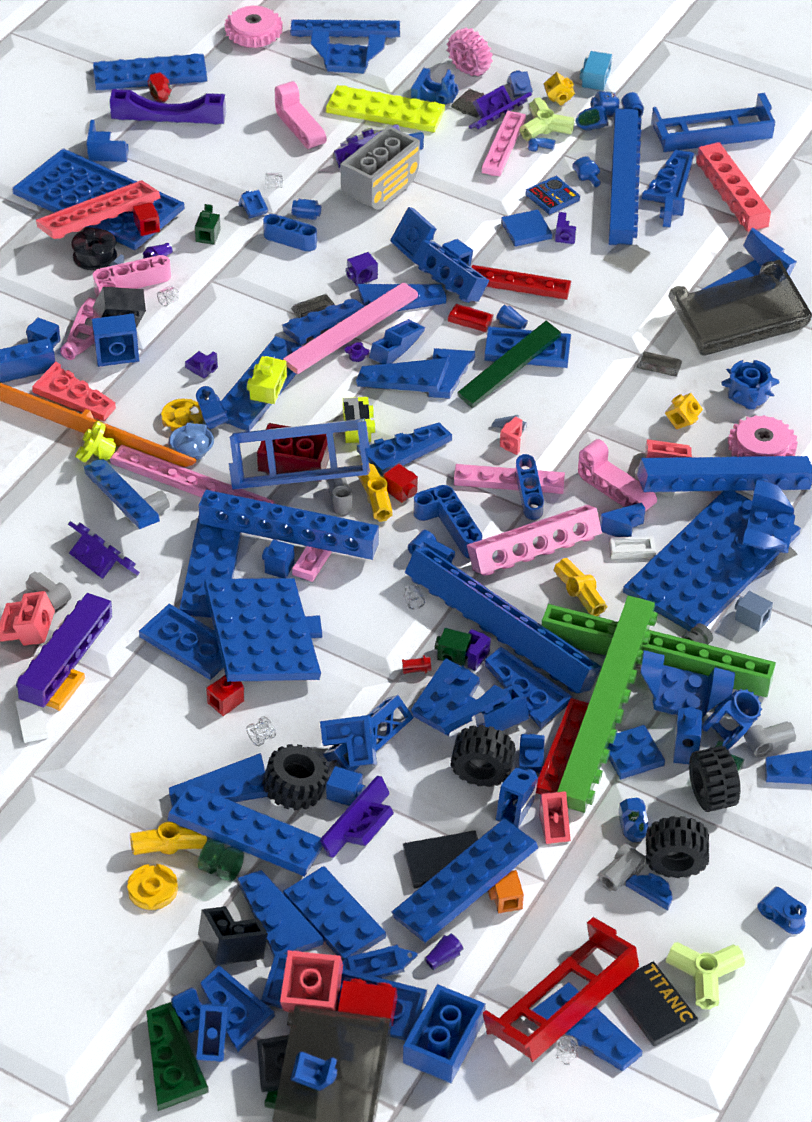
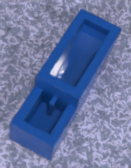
[743,228,797,282]
[369,319,425,364]

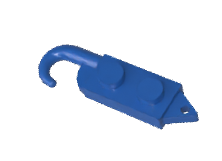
[342,945,418,978]

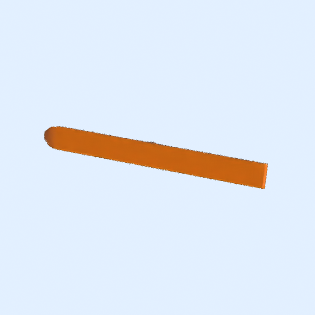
[0,383,196,468]

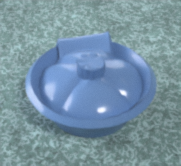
[168,423,214,460]

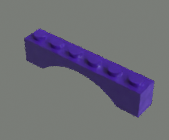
[109,89,226,124]

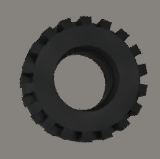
[450,725,516,787]
[263,744,329,810]
[689,746,741,812]
[646,816,709,878]

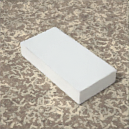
[609,536,656,559]
[15,700,48,743]

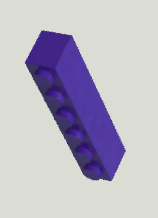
[16,593,112,708]

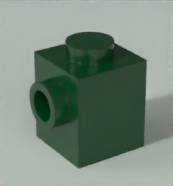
[434,628,472,666]

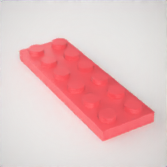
[36,180,160,239]

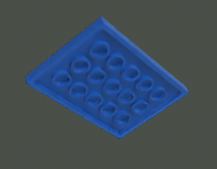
[204,578,321,682]

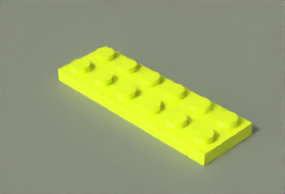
[326,85,445,133]

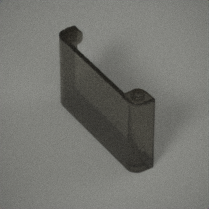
[668,260,812,356]
[272,1005,392,1122]

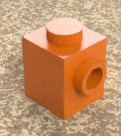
[488,870,524,914]

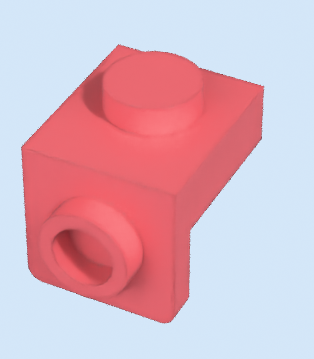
[500,416,523,455]

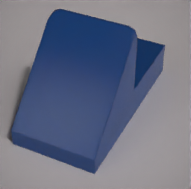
[600,502,645,537]

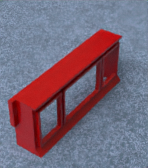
[483,917,639,1062]

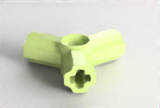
[519,98,575,141]
[666,942,745,1009]

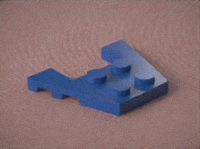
[411,659,512,735]

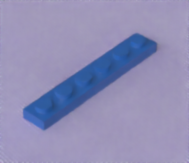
[291,19,400,38]
[84,459,160,529]

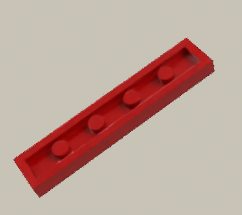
[471,265,572,300]
[536,698,589,794]

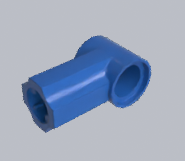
[407,530,455,564]

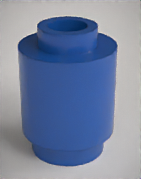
[621,92,644,118]
[292,199,321,220]

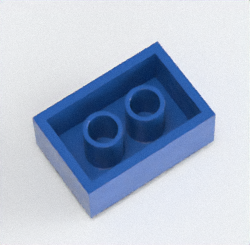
[403,984,486,1084]

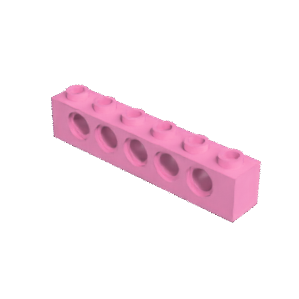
[467,505,602,576]

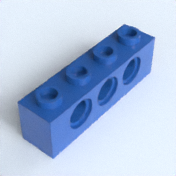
[412,240,489,303]

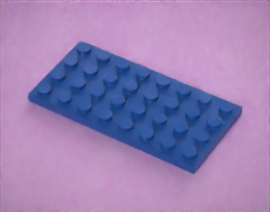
[12,148,185,250]
[623,491,801,632]

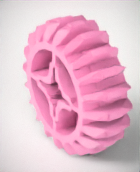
[446,28,493,76]

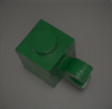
[195,204,221,245]

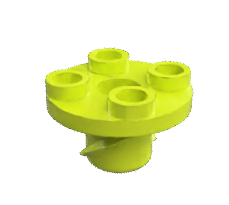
[75,421,116,463]

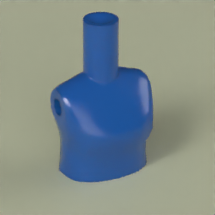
[572,156,601,187]

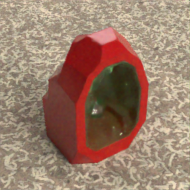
[148,72,172,102]

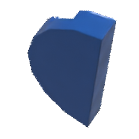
[625,873,672,911]

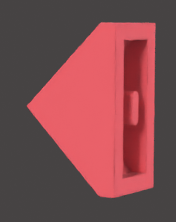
[539,791,571,844]

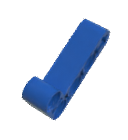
[413,485,483,559]

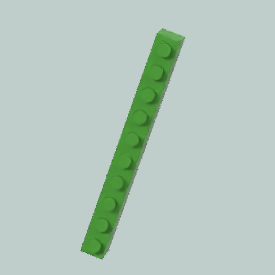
[558,595,658,813]
[541,604,776,698]

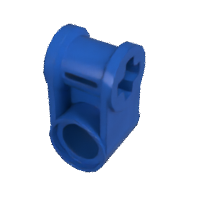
[196,386,229,430]
[757,887,807,934]

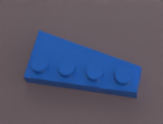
[357,284,446,312]

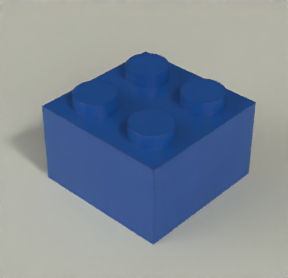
[92,314,139,367]

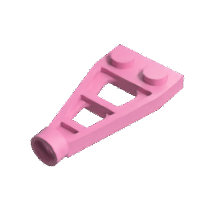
[60,297,96,360]

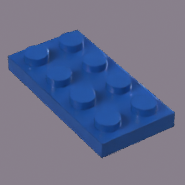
[484,327,571,368]
[139,604,224,680]
[283,866,386,962]

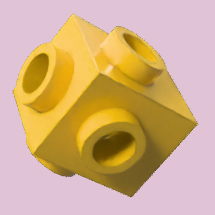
[543,72,575,106]
[665,393,703,430]

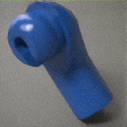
[528,138,556,152]

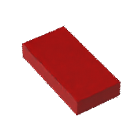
[448,304,494,332]

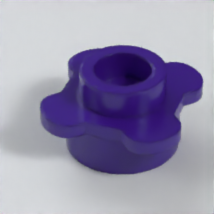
[345,342,370,362]

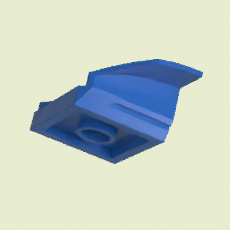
[311,30,386,74]
[742,480,795,553]
[640,650,735,718]

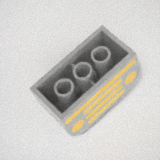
[340,126,420,210]

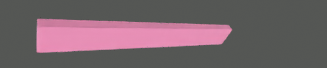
[283,282,418,375]
[110,445,274,504]

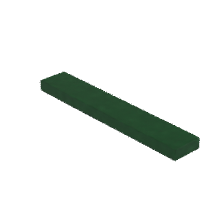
[458,320,561,408]

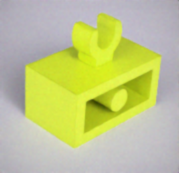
[247,356,287,404]

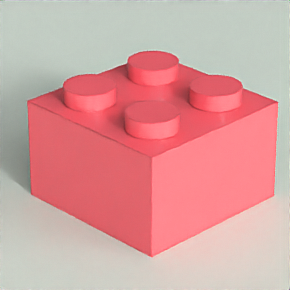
[280,950,343,1017]

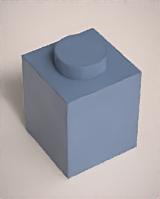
[734,591,773,632]

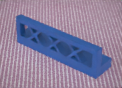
[323,695,414,772]

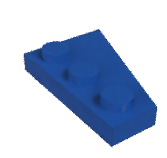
[429,348,475,399]

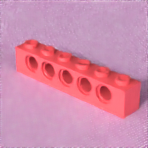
[696,142,771,232]

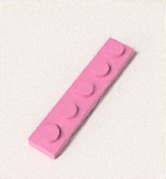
[482,111,526,176]
[454,464,565,494]

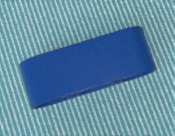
[263,214,317,252]
[515,454,544,520]

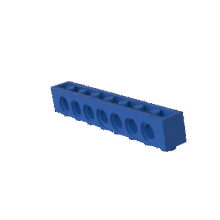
[199,490,379,560]

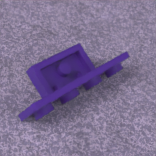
[468,85,532,130]
[334,124,400,168]
[68,521,140,579]
[320,775,394,858]

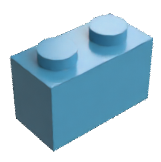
[580,51,612,91]

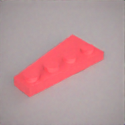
[32,362,116,421]

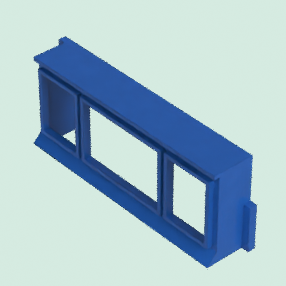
[651,93,775,153]
[229,419,370,490]

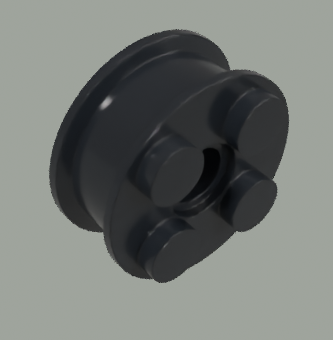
[71,227,117,270]

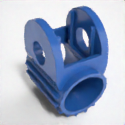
[702,689,762,750]

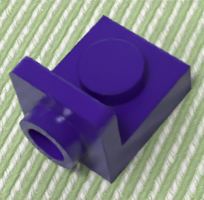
[555,212,576,244]
[185,351,218,379]
[466,629,491,671]

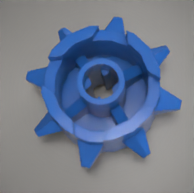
[721,360,779,409]

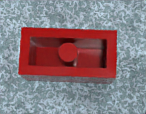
[338,979,398,1026]

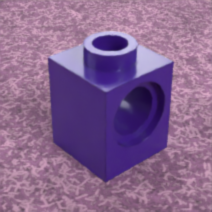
[345,252,378,286]

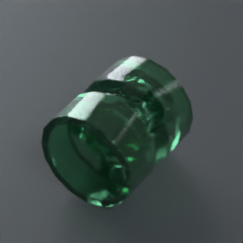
[198,839,244,882]

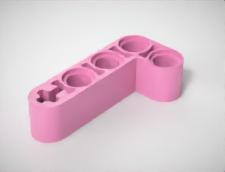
[275,81,327,149]
[93,255,171,297]
[578,439,657,512]

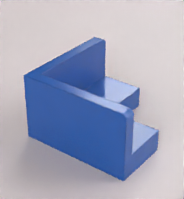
[87,120,129,162]
[320,715,377,767]

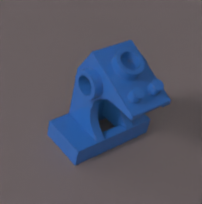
[411,68,459,104]

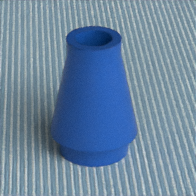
[496,305,528,330]

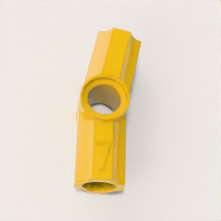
[357,463,393,522]
[553,558,608,616]
[130,822,207,855]

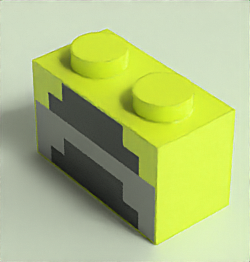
[342,397,375,443]

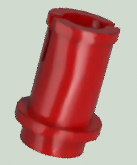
[402,655,432,675]

